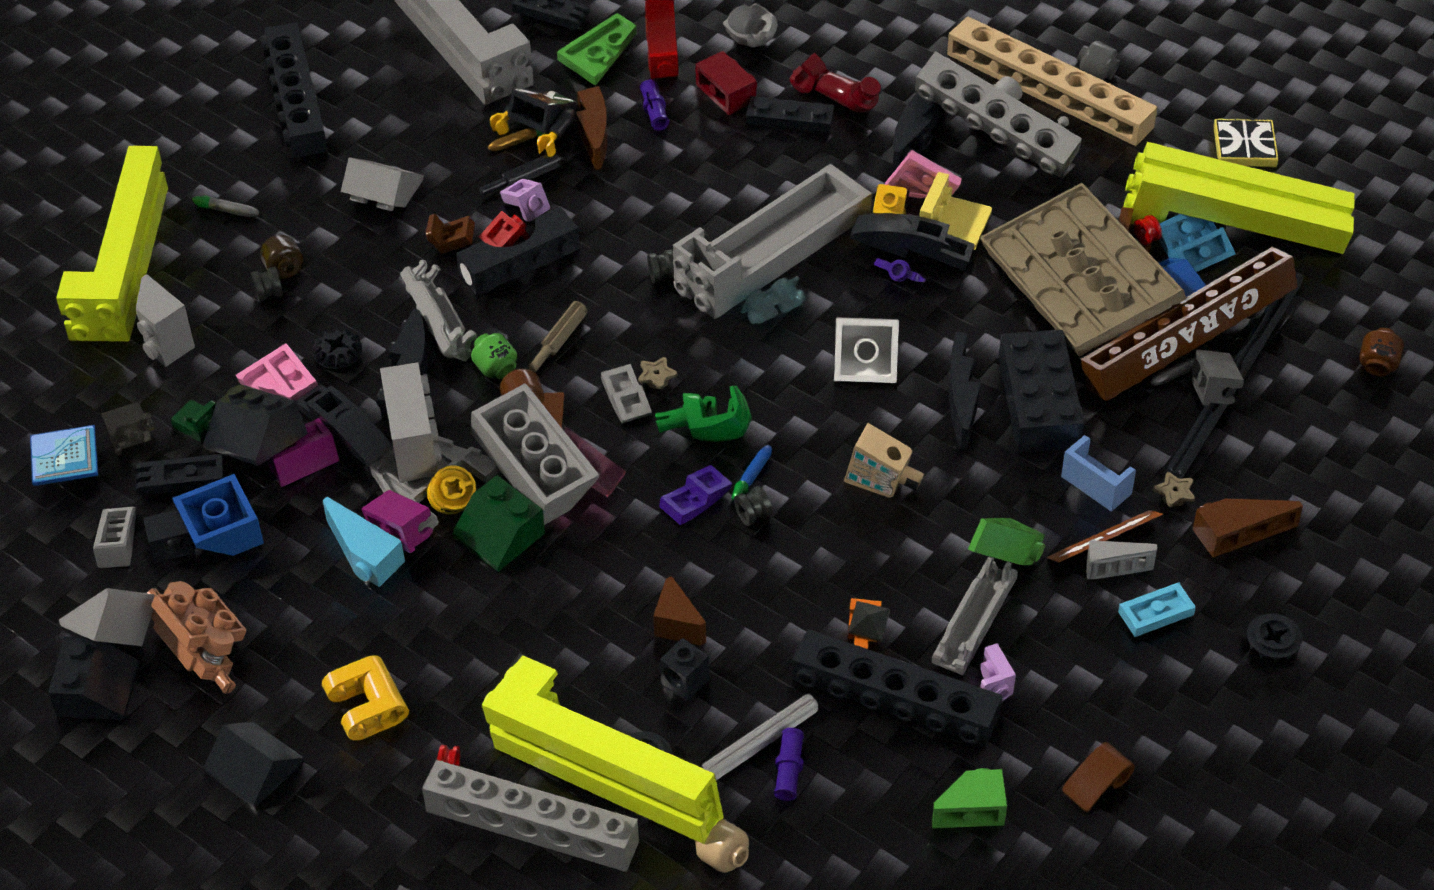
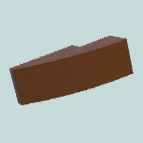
[576,86,608,170]

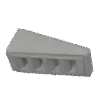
[93,507,136,568]
[1086,540,1157,579]

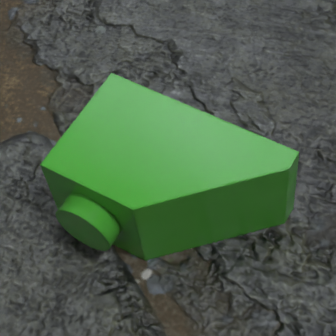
[932,768,1007,828]

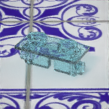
[740,276,805,324]

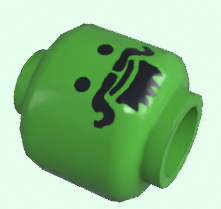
[471,333,517,380]

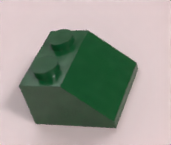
[452,475,545,572]

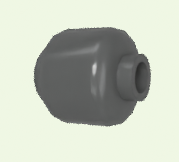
[1077,41,1121,81]

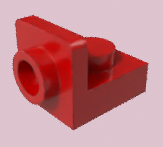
[479,211,531,247]

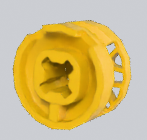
[427,465,476,515]

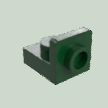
[170,399,216,443]

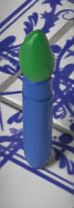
[731,445,772,501]

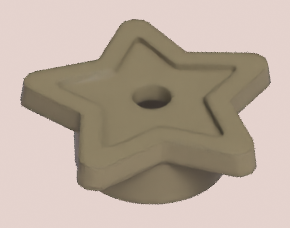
[638,357,678,389]
[1153,472,1195,507]

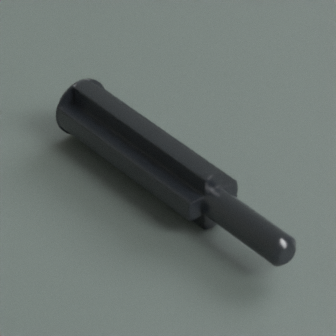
[479,153,561,196]

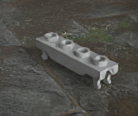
[400,260,477,362]
[932,556,1018,675]

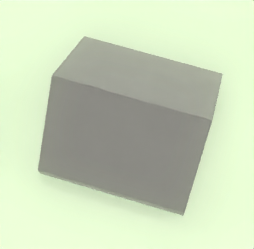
[59,588,155,646]

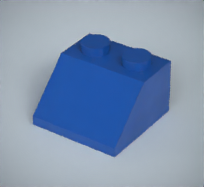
[173,474,264,556]

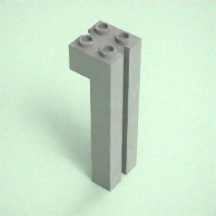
[394,0,534,105]
[673,164,872,319]

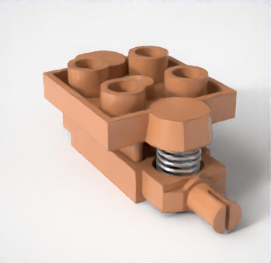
[147,581,247,694]

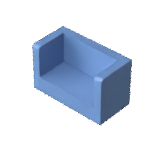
[1061,435,1136,512]

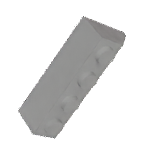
[471,383,599,525]

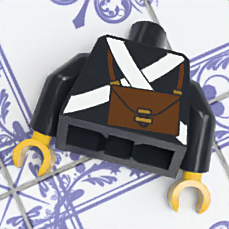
[490,89,579,157]

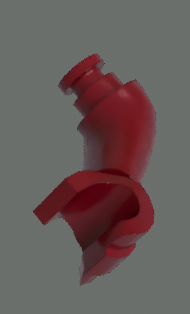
[790,53,881,113]

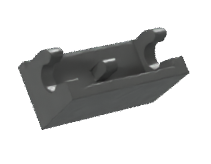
[1190,350,1244,406]

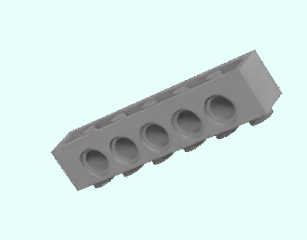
[915,51,1082,177]
[422,760,639,872]

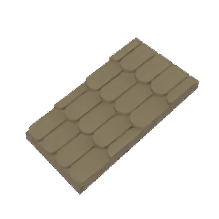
[980,183,1187,357]

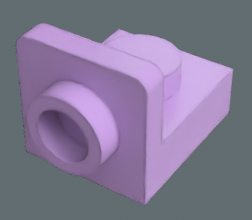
[500,178,550,222]
[980,643,1016,701]

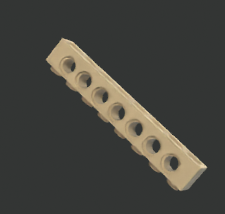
[947,16,1158,146]

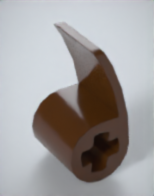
[1062,742,1135,813]

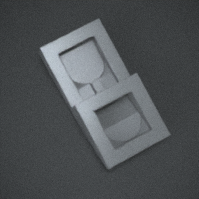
[601,364,652,423]

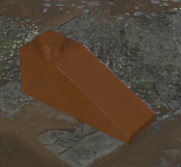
[1193,498,1303,558]

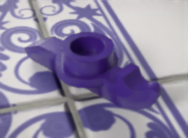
[874,258,926,282]

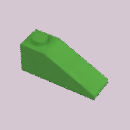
[968,518,1045,565]

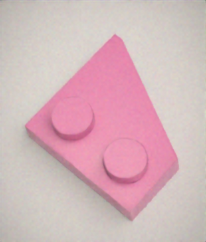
[884,150,962,199]
[236,343,318,401]

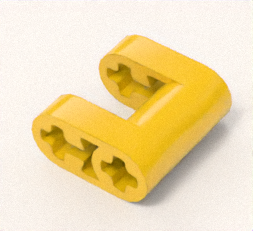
[322,655,409,740]

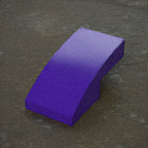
[659,465,732,525]

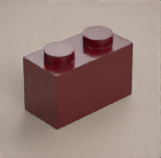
[696,51,757,115]

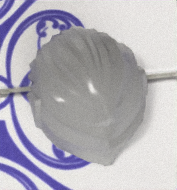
[723,3,778,48]

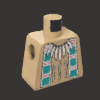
[844,423,924,497]

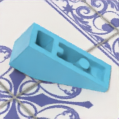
[323,497,405,587]

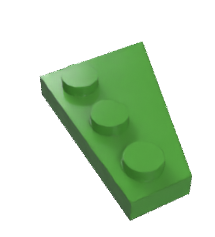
[557,13,637,86]

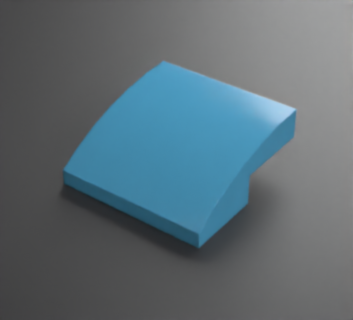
[1158,214,1236,272]

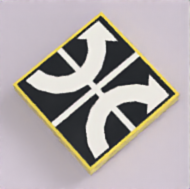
[1213,119,1278,167]

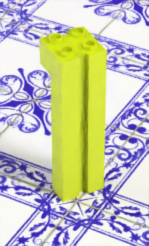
[1123,142,1355,254]
[56,146,168,341]
[482,656,724,844]

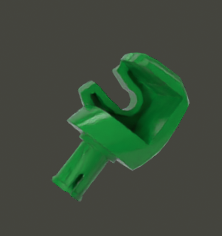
[655,386,752,442]

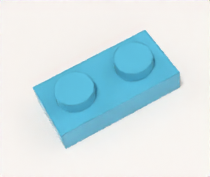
[1118,582,1196,637]

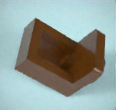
[426,214,475,254]

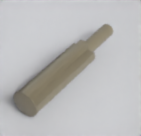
[529,301,588,372]

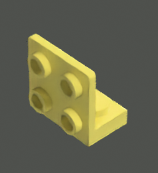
[920,172,992,250]

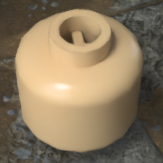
[695,819,749,873]

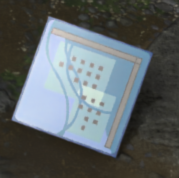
[30,425,98,486]

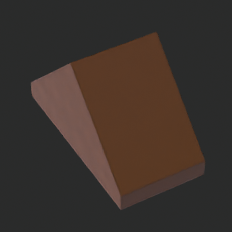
[653,576,706,645]

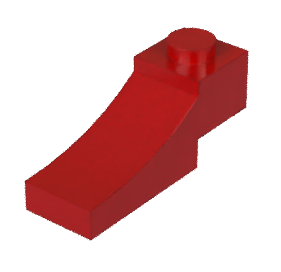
[645,0,679,79]

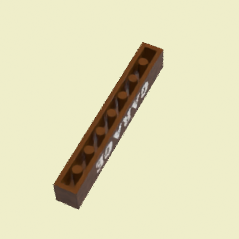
[1081,247,1298,401]

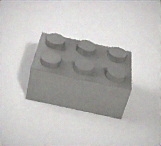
[380,362,442,482]

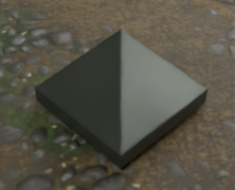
[848,601,890,642]

